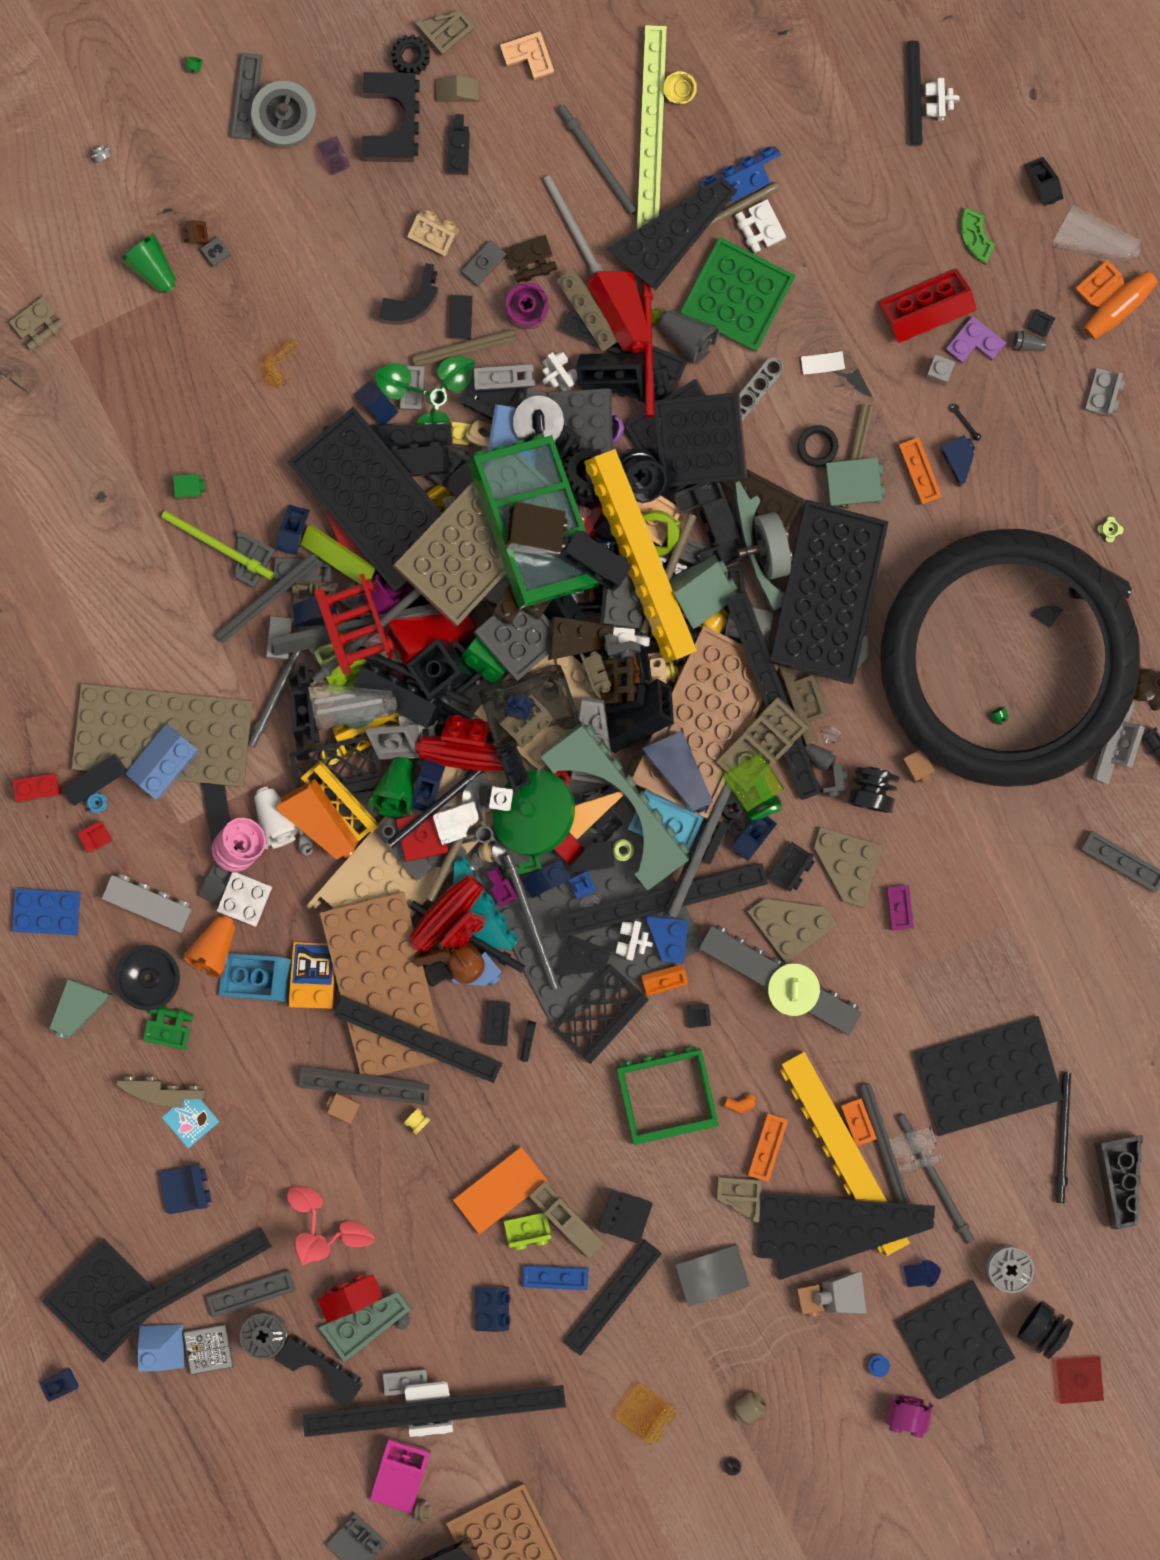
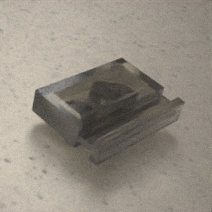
[431,801,480,845]

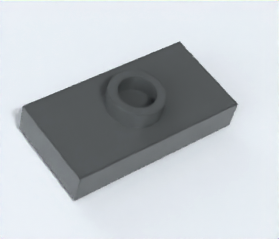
[462,240,507,286]

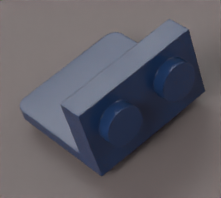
[159,1164,212,1214]

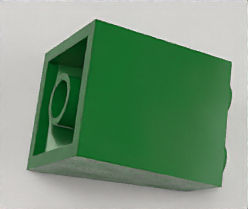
[460,613,506,684]

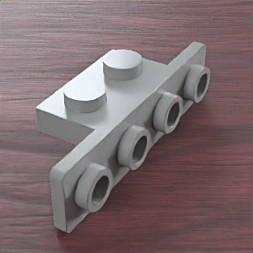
[1093,702,1145,784]

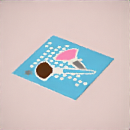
[162,1099,220,1148]

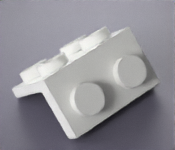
[405,1381,453,1437]

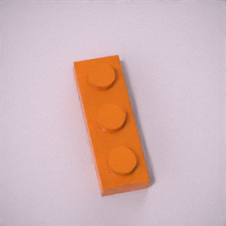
[898,437,942,505]
[748,1113,788,1182]

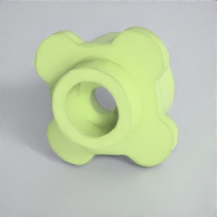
[1098,517,1124,542]

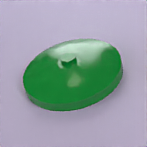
[493,770,575,856]

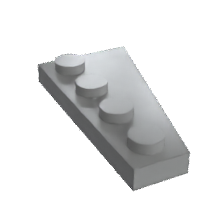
[571,697,613,785]

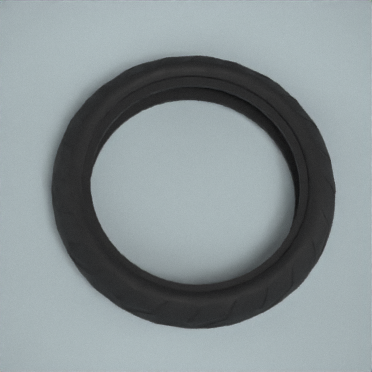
[880,529,1140,787]

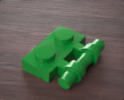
[143,1006,194,1050]

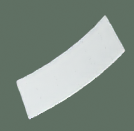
[801,351,845,375]

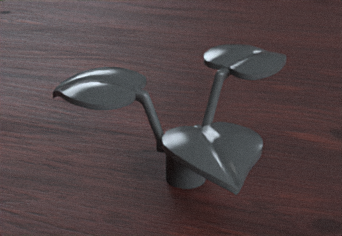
[428,774,530,867]

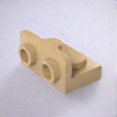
[407,210,460,256]

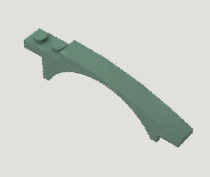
[732,481,784,616]

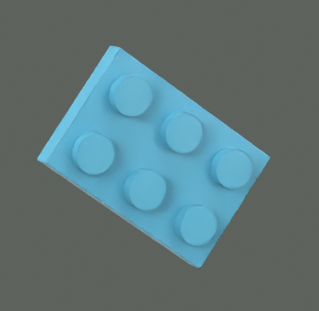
[628,790,704,850]

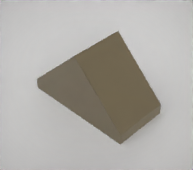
[436,75,479,102]

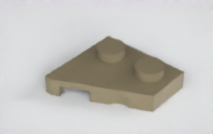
[416,10,475,56]
[717,1177,762,1222]

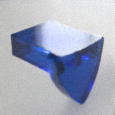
[903,1260,941,1287]

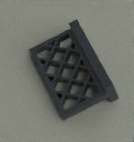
[289,735,383,798]
[552,964,649,1064]

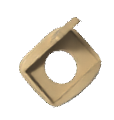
[466,420,492,463]

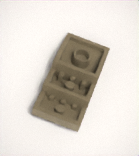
[716,696,809,791]

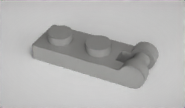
[474,365,535,391]

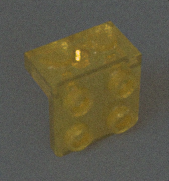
[616,1383,676,1445]

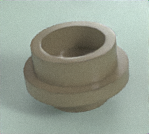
[415,1501,432,1523]

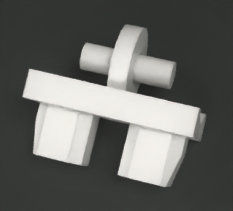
[925,78,960,121]
[542,352,578,391]
[616,921,653,961]

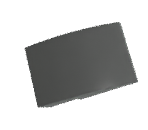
[675,1244,750,1307]

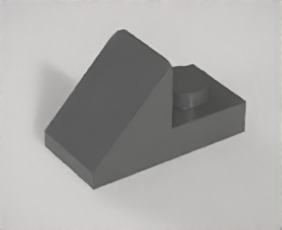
[199,861,232,905]

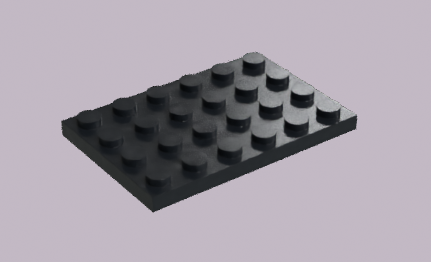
[914,1016,1064,1136]

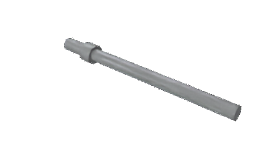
[543,175,604,275]

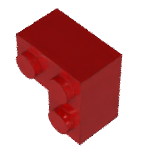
[317,1274,384,1323]

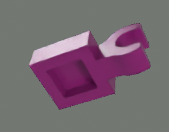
[487,866,517,907]

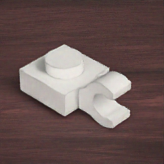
[613,626,650,646]

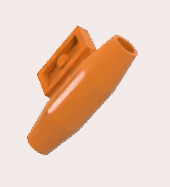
[1075,260,1158,340]

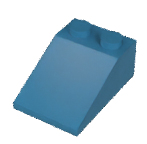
[219,953,292,1003]

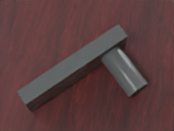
[375,818,433,881]

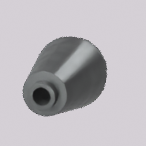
[658,310,720,364]

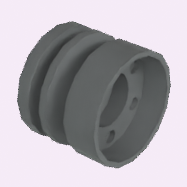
[240,1311,288,1359]

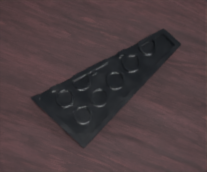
[606,177,738,291]

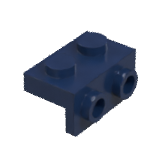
[475,1287,511,1332]

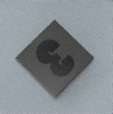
[201,236,231,267]

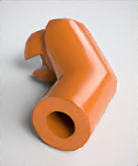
[724,1094,756,1114]

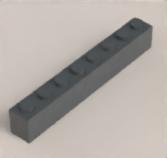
[697,925,862,1035]

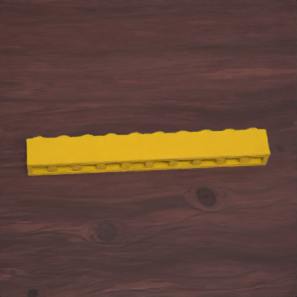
[584,449,697,663]
[780,1052,910,1256]

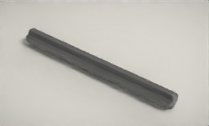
[216,554,319,643]
[859,1083,910,1203]

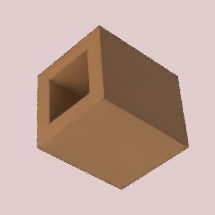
[902,750,935,783]
[326,1093,361,1124]
[796,1283,824,1318]

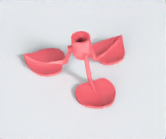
[287,1186,375,1266]

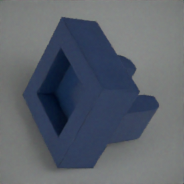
[505,693,535,721]

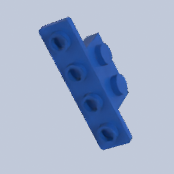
[699,146,781,202]

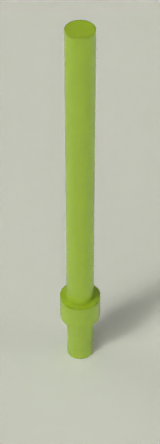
[161,510,274,580]

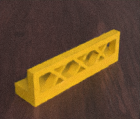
[332,705,402,757]
[301,760,378,841]

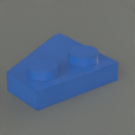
[646,916,688,964]

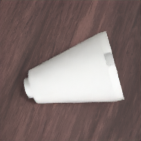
[254,787,304,849]

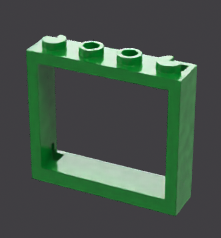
[617,1046,719,1145]

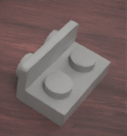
[1085,368,1125,417]

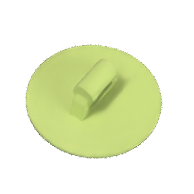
[768,964,820,1016]

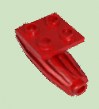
[415,715,504,771]
[410,874,488,952]

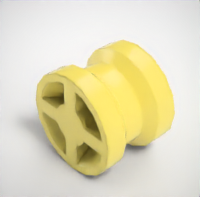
[404,1108,430,1135]

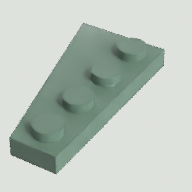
[319,1291,413,1362]

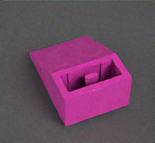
[370,1437,431,1513]

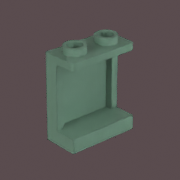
[825,458,885,508]

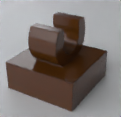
[182,220,209,245]

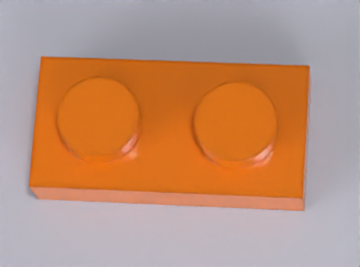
[641,964,689,996]
[841,1098,877,1146]

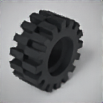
[391,34,430,75]

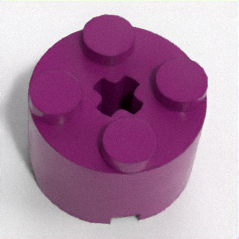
[505,282,549,329]
[363,573,414,615]
[885,1395,934,1437]

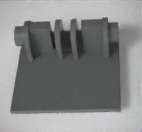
[326,1513,387,1560]

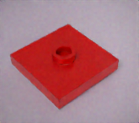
[396,810,448,862]

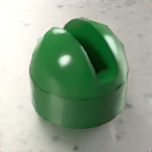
[185,56,203,74]
[989,707,1009,725]

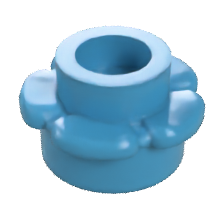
[86,792,108,813]

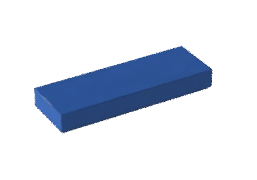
[523,1265,589,1290]

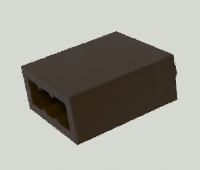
[505,501,567,559]

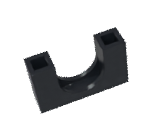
[362,72,420,162]

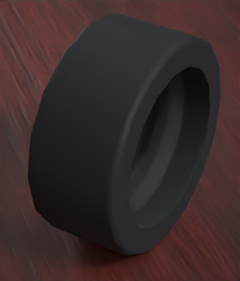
[797,425,839,467]

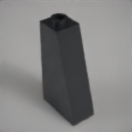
[607,678,674,753]

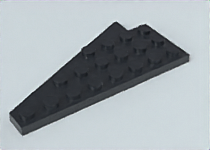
[757,1192,935,1280]

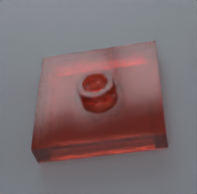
[1056,1356,1104,1404]

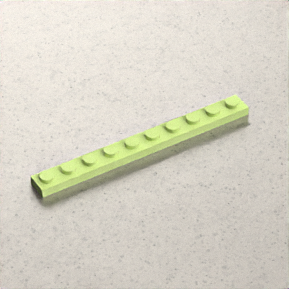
[637,25,667,230]

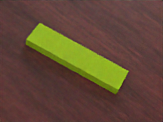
[301,525,375,584]

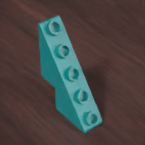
[453,856,518,950]

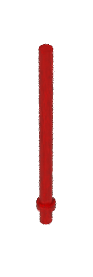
[640,282,654,418]

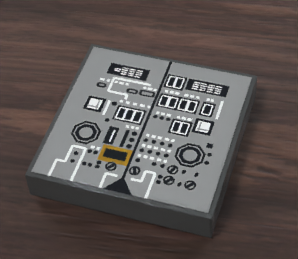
[183,1324,234,1375]

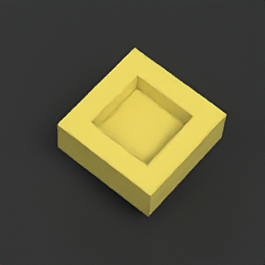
[452,422,471,446]

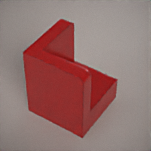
[78,821,112,853]

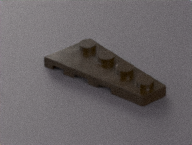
[722,469,804,530]

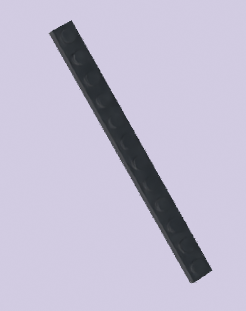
[303,1385,566,1438]

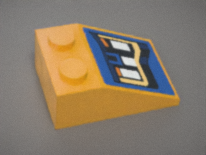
[569,785,624,839]
[289,942,336,1009]

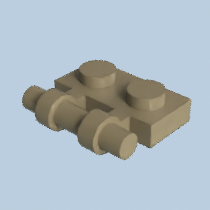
[9,296,65,351]

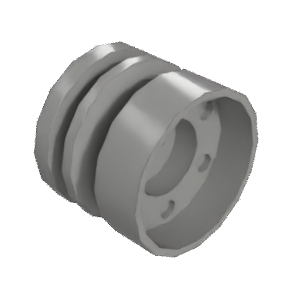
[985,1245,1035,1293]

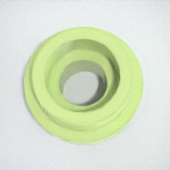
[612,839,634,861]

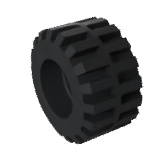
[563,447,602,507]

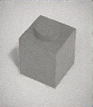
[926,354,955,386]

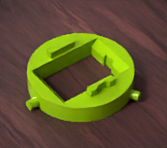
[642,510,681,556]

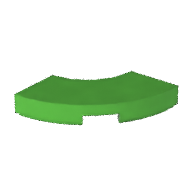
[961,207,995,264]

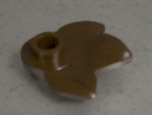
[1134,669,1160,711]

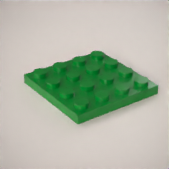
[680,237,796,352]

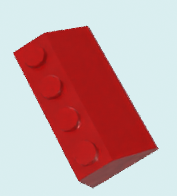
[878,268,977,343]

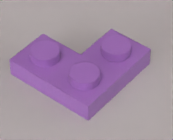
[946,316,1006,363]

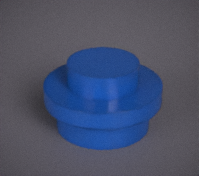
[868,1355,890,1377]

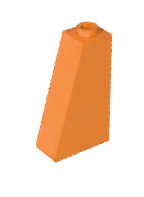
[275,779,358,860]

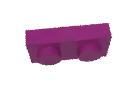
[887,885,914,931]

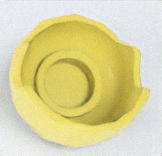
[663,71,697,104]

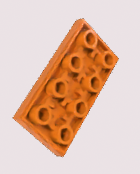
[453,1146,548,1235]

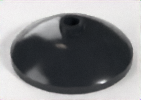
[115,945,180,1010]

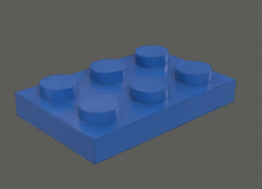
[12,889,81,936]

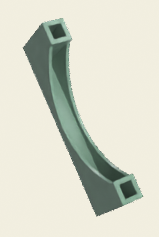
[541,721,690,891]

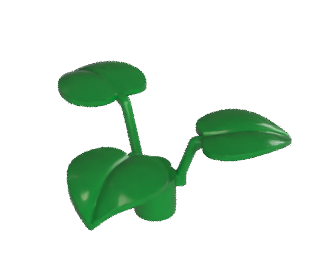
[375,356,475,423]

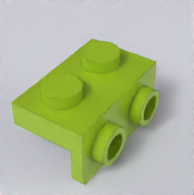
[504,1212,552,1251]

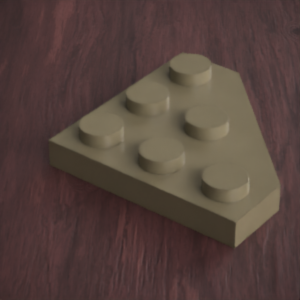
[814,827,882,908]
[747,899,838,963]

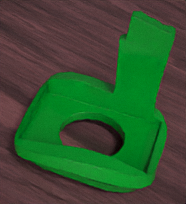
[744,774,783,821]

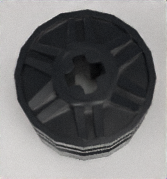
[619,448,667,503]
[848,767,900,813]
[1017,1300,1074,1359]

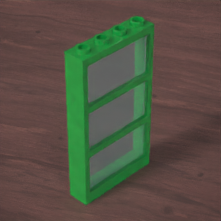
[467,434,601,609]

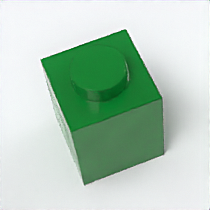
[173,474,206,500]

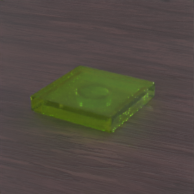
[724,752,784,812]

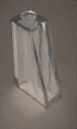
[1051,205,1142,263]
[308,683,397,729]

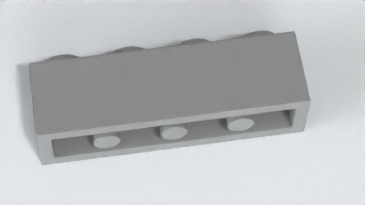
[102,873,193,933]

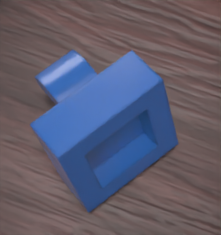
[568,871,597,900]

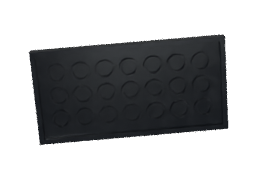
[288,406,442,593]
[769,499,889,685]

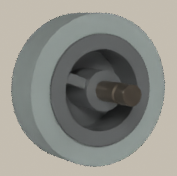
[251,81,316,148]
[737,512,793,580]

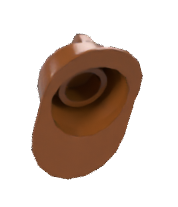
[447,944,485,984]

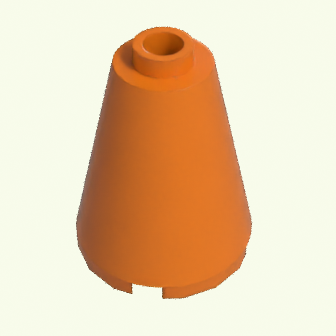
[184,915,236,978]

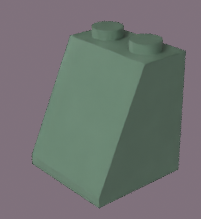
[670,555,738,629]
[50,979,114,1039]

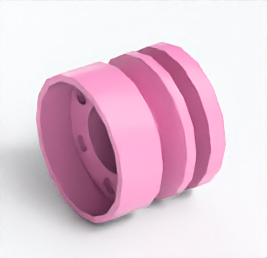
[212,818,266,873]

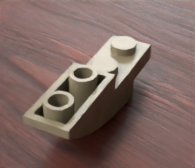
[117,1076,206,1108]
[529,1181,605,1258]

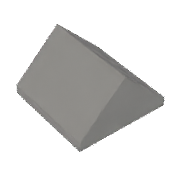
[366,723,419,759]

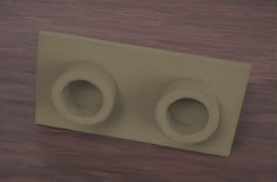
[580,652,611,699]

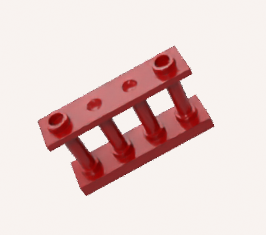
[314,573,395,675]

